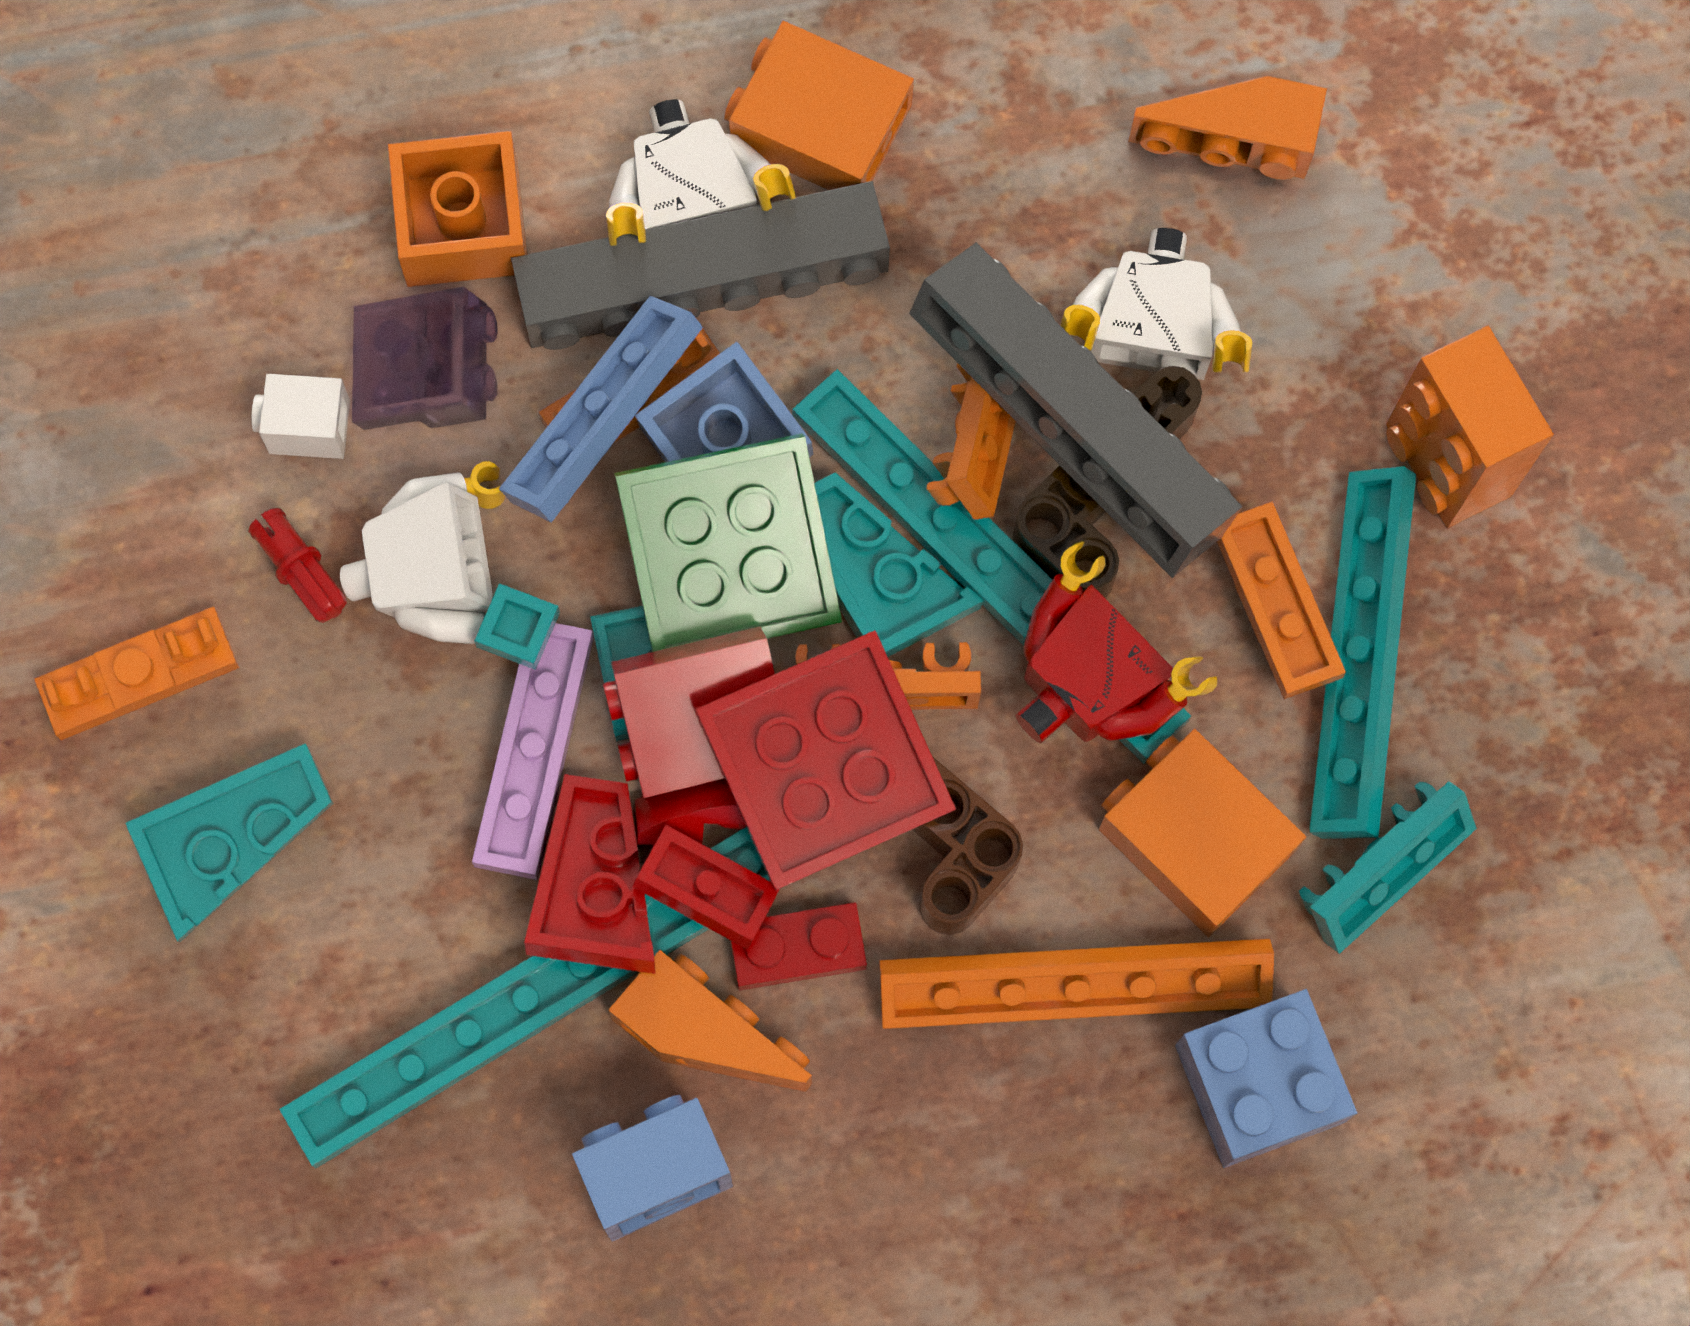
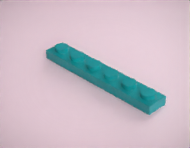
[1310,466,1416,839]

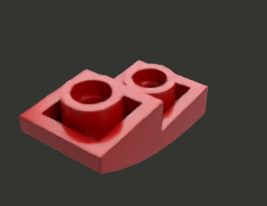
[634,779,746,846]

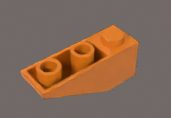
[1128,76,1327,180]
[608,950,812,1092]

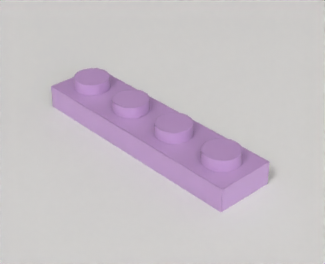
[472,623,594,880]

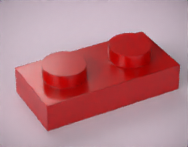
[632,825,781,950]
[731,902,867,991]

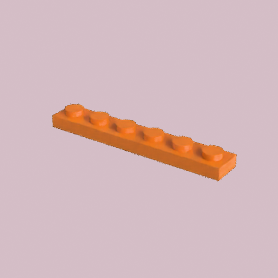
[879,939,1274,1029]

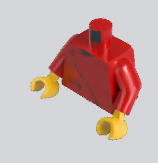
[1015,542,1217,744]

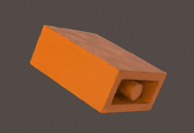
[724,20,914,190]
[1099,728,1307,938]

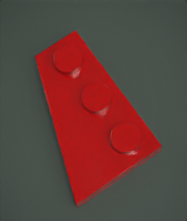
[524,774,656,974]

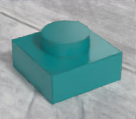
[474,583,560,670]

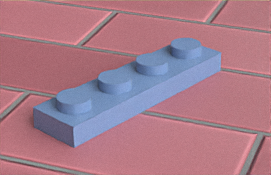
[499,296,703,523]

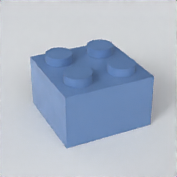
[635,342,814,462]
[1175,989,1357,1168]
[572,1095,733,1242]

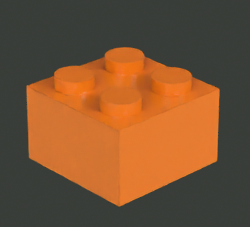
[388,131,527,287]

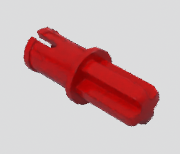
[248,508,347,623]

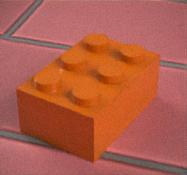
[1386,325,1554,529]

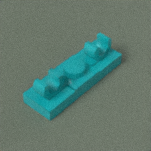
[1299,781,1477,954]

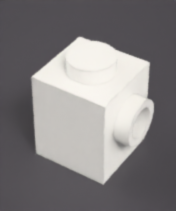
[252,374,350,459]

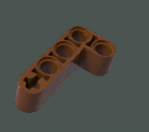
[912,756,1023,935]

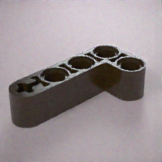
[1012,366,1202,599]

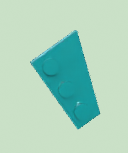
[815,472,984,657]
[125,743,334,942]

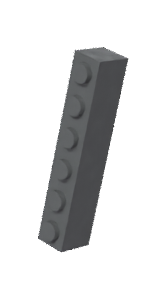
[511,181,890,350]
[909,242,1243,578]

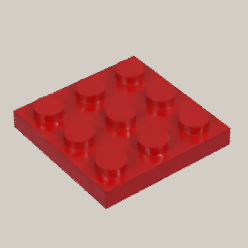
[695,630,956,891]

